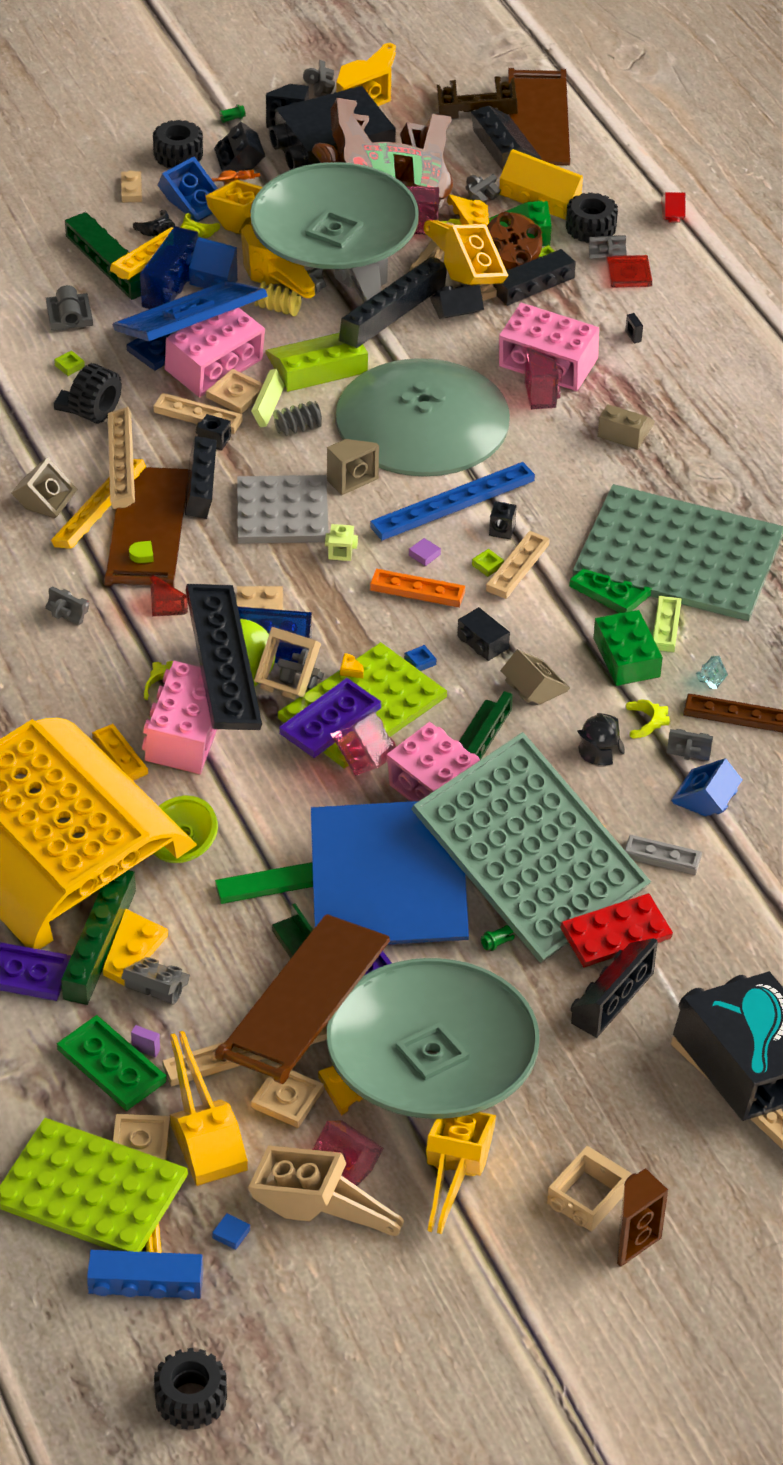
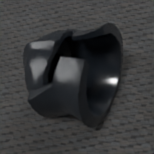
[577,713,625,765]

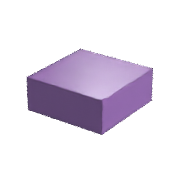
[409,538,441,566]
[131,1025,160,1058]

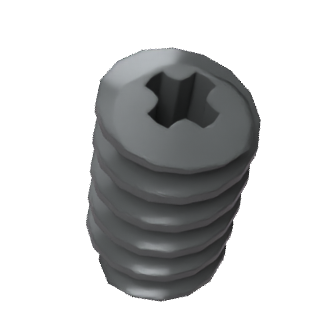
[273,401,322,436]

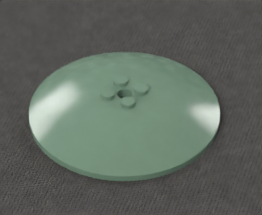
[251,162,419,269]
[336,358,510,476]
[327,958,540,1119]

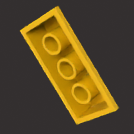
[499,149,583,220]

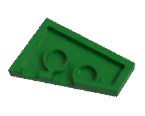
[569,569,652,613]

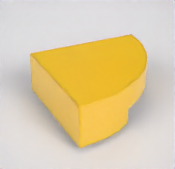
[340,653,364,678]

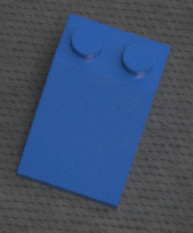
[157,157,218,222]

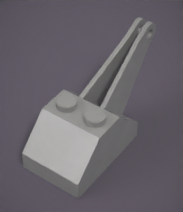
[335,229,388,303]

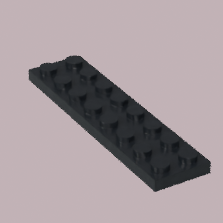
[185,584,262,730]

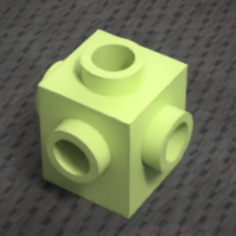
[325,524,358,561]

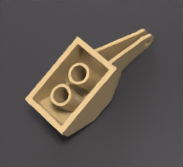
[248,1145,404,1236]

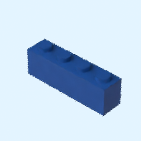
[87,1250,203,1300]

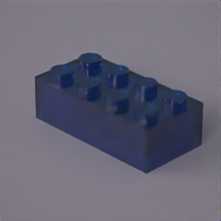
[140,226,198,309]

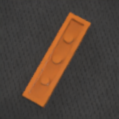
[370,569,465,608]

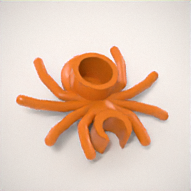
[211,170,260,186]

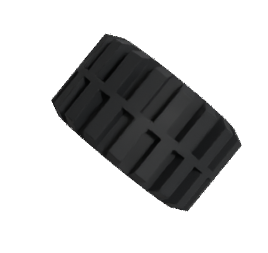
[153,120,203,168]
[566,192,618,243]
[68,363,122,424]
[154,1348,227,1429]

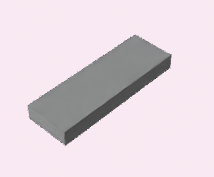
[625,835,702,875]

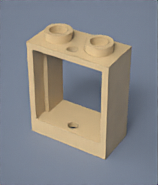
[254,627,321,700]
[547,1146,632,1232]

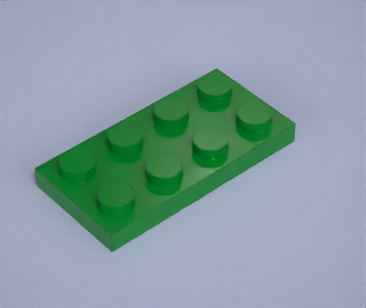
[57,1015,167,1111]

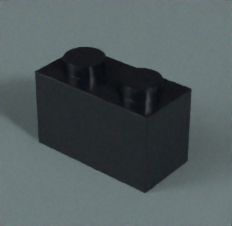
[457,607,510,661]

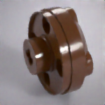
[487,212,542,271]

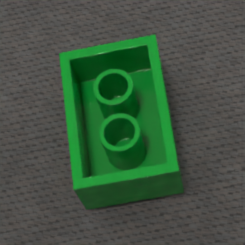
[593,610,663,686]

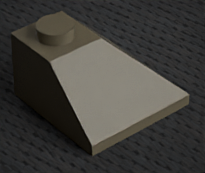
[11,457,78,518]

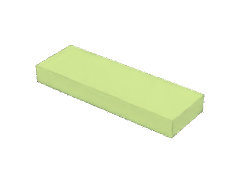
[251,369,285,427]
[653,596,682,652]

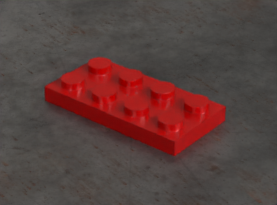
[560,893,673,968]

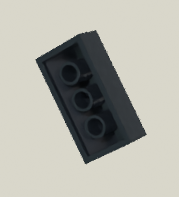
[471,106,541,170]
[570,938,658,1038]

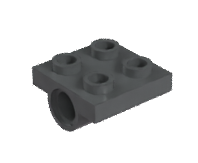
[46,285,93,330]
[121,957,190,1005]

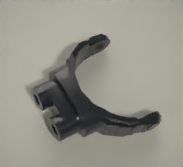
[133,210,175,236]

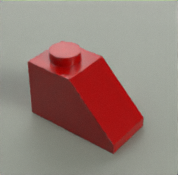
[661,192,686,223]

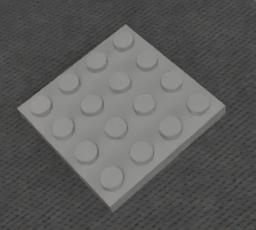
[237,475,329,544]

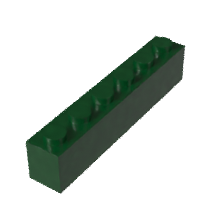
[65,212,154,300]
[61,870,136,1005]

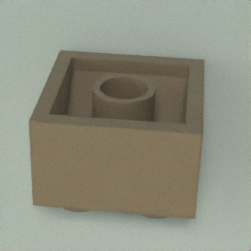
[597,404,655,450]
[327,439,379,495]
[500,649,570,704]

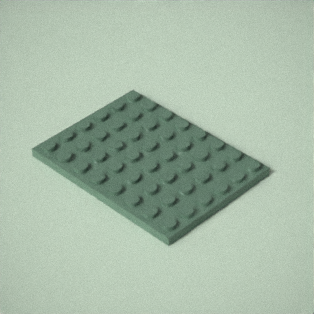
[572,484,783,621]
[411,732,651,963]

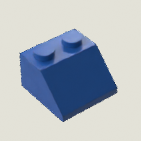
[189,237,238,289]
[671,758,743,816]

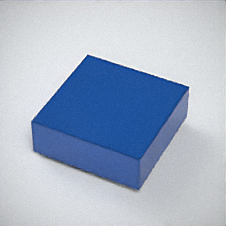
[404,645,437,671]
[212,1213,250,1250]

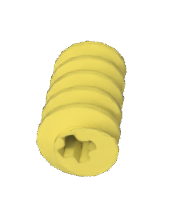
[255,281,302,317]

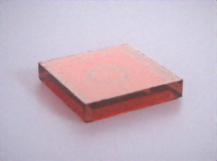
[606,255,653,288]

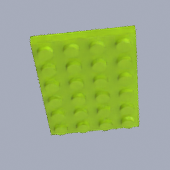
[278,642,447,769]
[0,1117,188,1252]

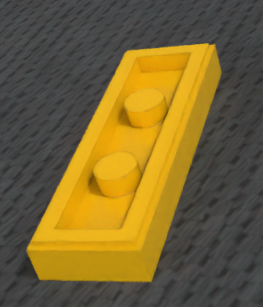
[92,723,148,781]

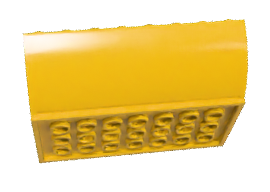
[0,718,197,950]

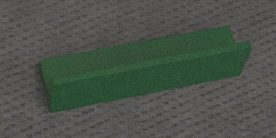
[459,691,513,760]
[272,903,313,959]

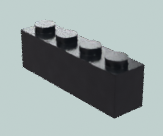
[493,249,576,306]
[185,436,217,519]

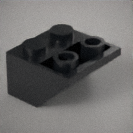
[266,84,309,128]
[214,121,265,172]
[430,284,484,319]

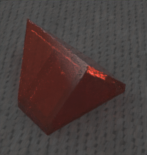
[150,575,188,617]

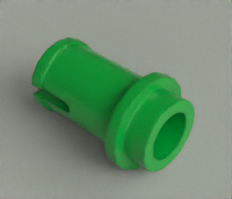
[220,104,246,123]
[480,925,515,951]

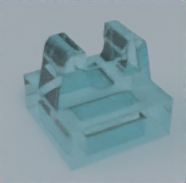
[696,656,728,689]

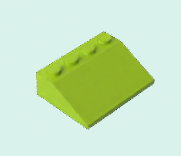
[265,332,368,392]

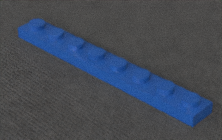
[370,462,535,541]

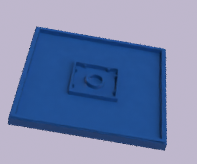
[112,281,268,341]
[311,801,469,945]

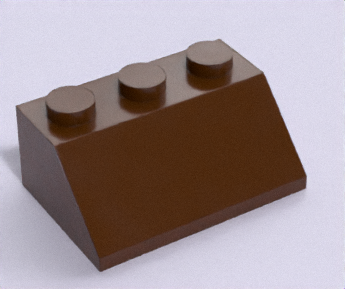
[617,1168,668,1267]

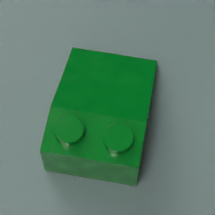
[489,201,552,246]

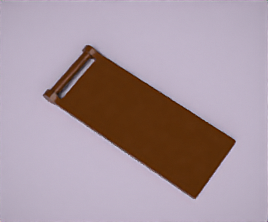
[508,68,570,166]
[105,467,189,589]
[215,914,390,1084]

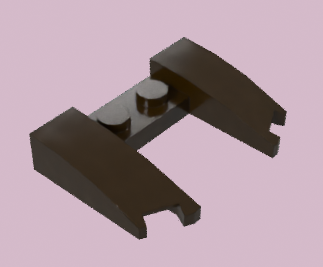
[437,76,518,119]

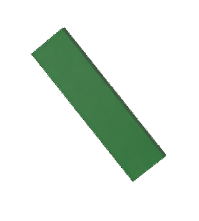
[215,862,313,904]

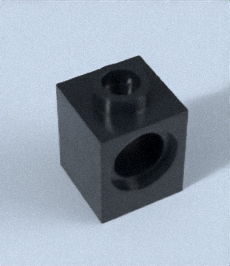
[196,414,231,450]
[489,501,517,540]

